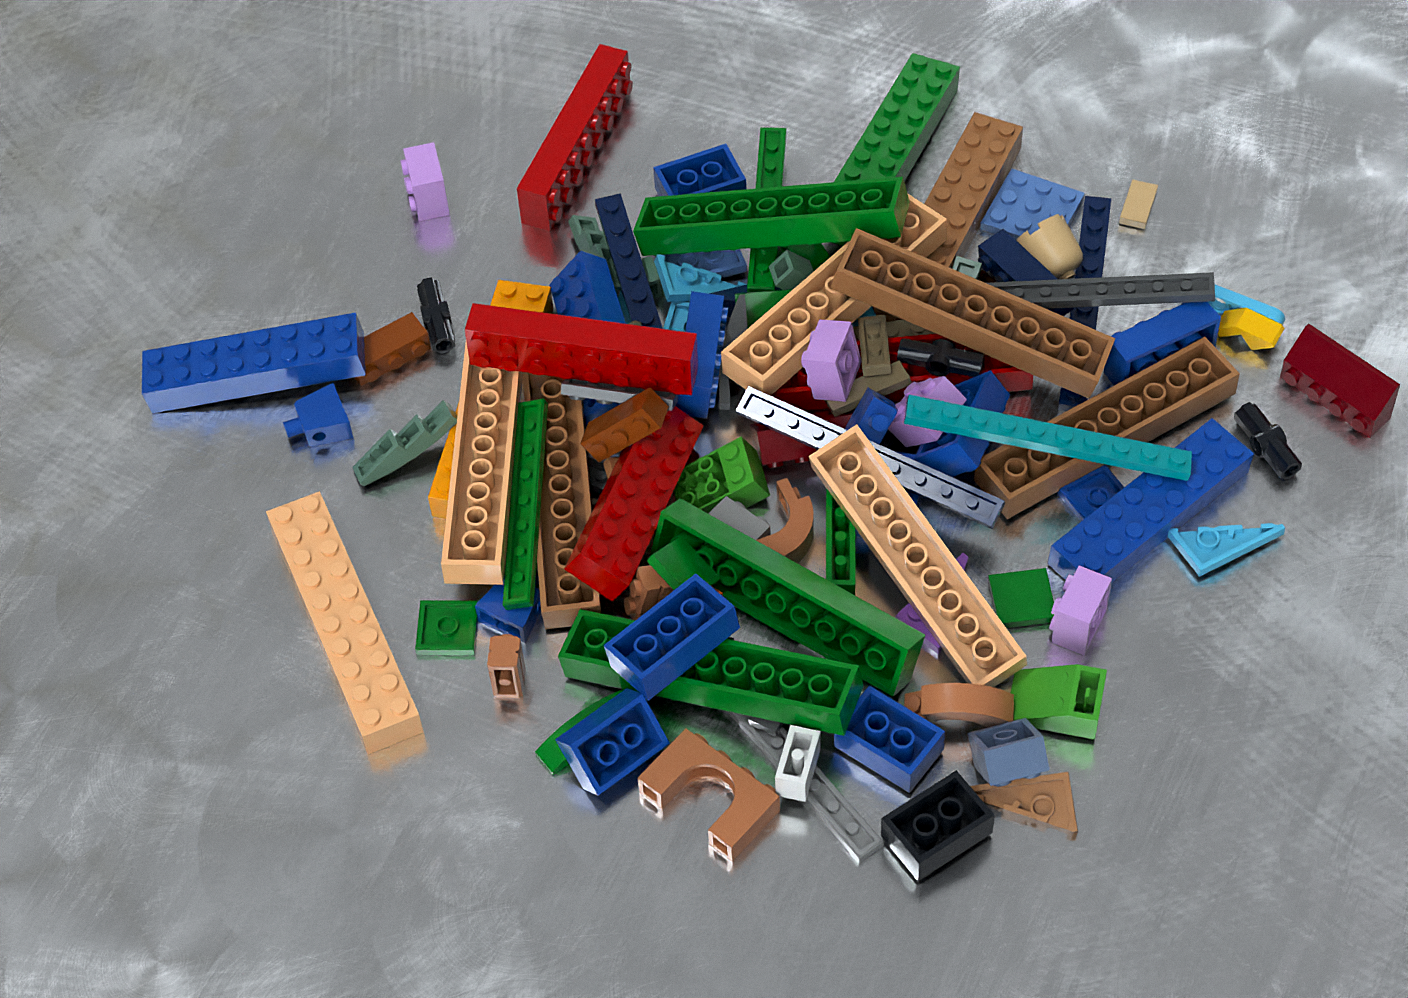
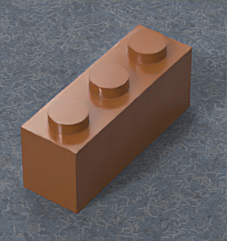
[354,312,431,386]
[580,387,669,462]

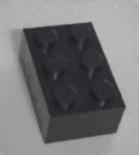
[881,770,995,881]

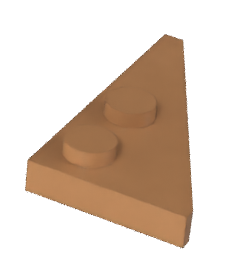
[970,772,1078,832]

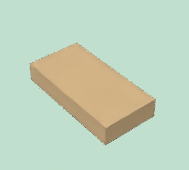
[1119,179,1158,229]

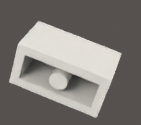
[775,725,821,802]

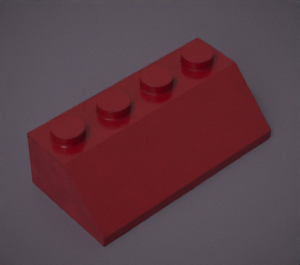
[1280,323,1400,438]
[750,408,856,468]

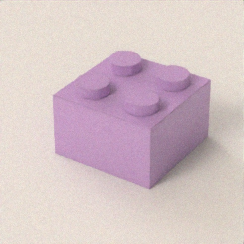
[400,142,450,221]
[801,319,862,402]
[888,376,967,447]
[1049,566,1112,656]

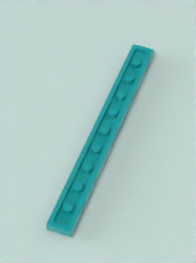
[904,395,1192,481]

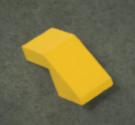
[1218,308,1285,350]

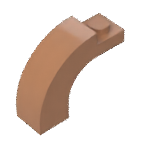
[756,478,814,563]
[904,683,1014,728]

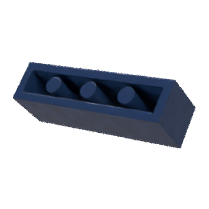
[978,229,1074,316]

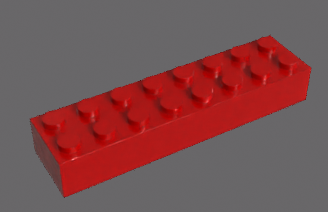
[517,44,633,231]
[465,303,698,395]
[564,406,704,601]

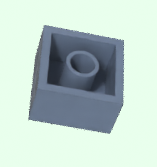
[968,718,1050,787]

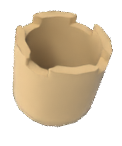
[1016,214,1083,279]

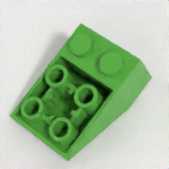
[674,436,770,513]
[1011,664,1107,739]

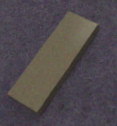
[858,315,891,377]
[824,361,911,417]

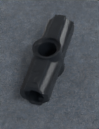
[417,277,455,354]
[897,338,985,377]
[1234,402,1302,480]

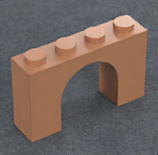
[638,728,780,862]

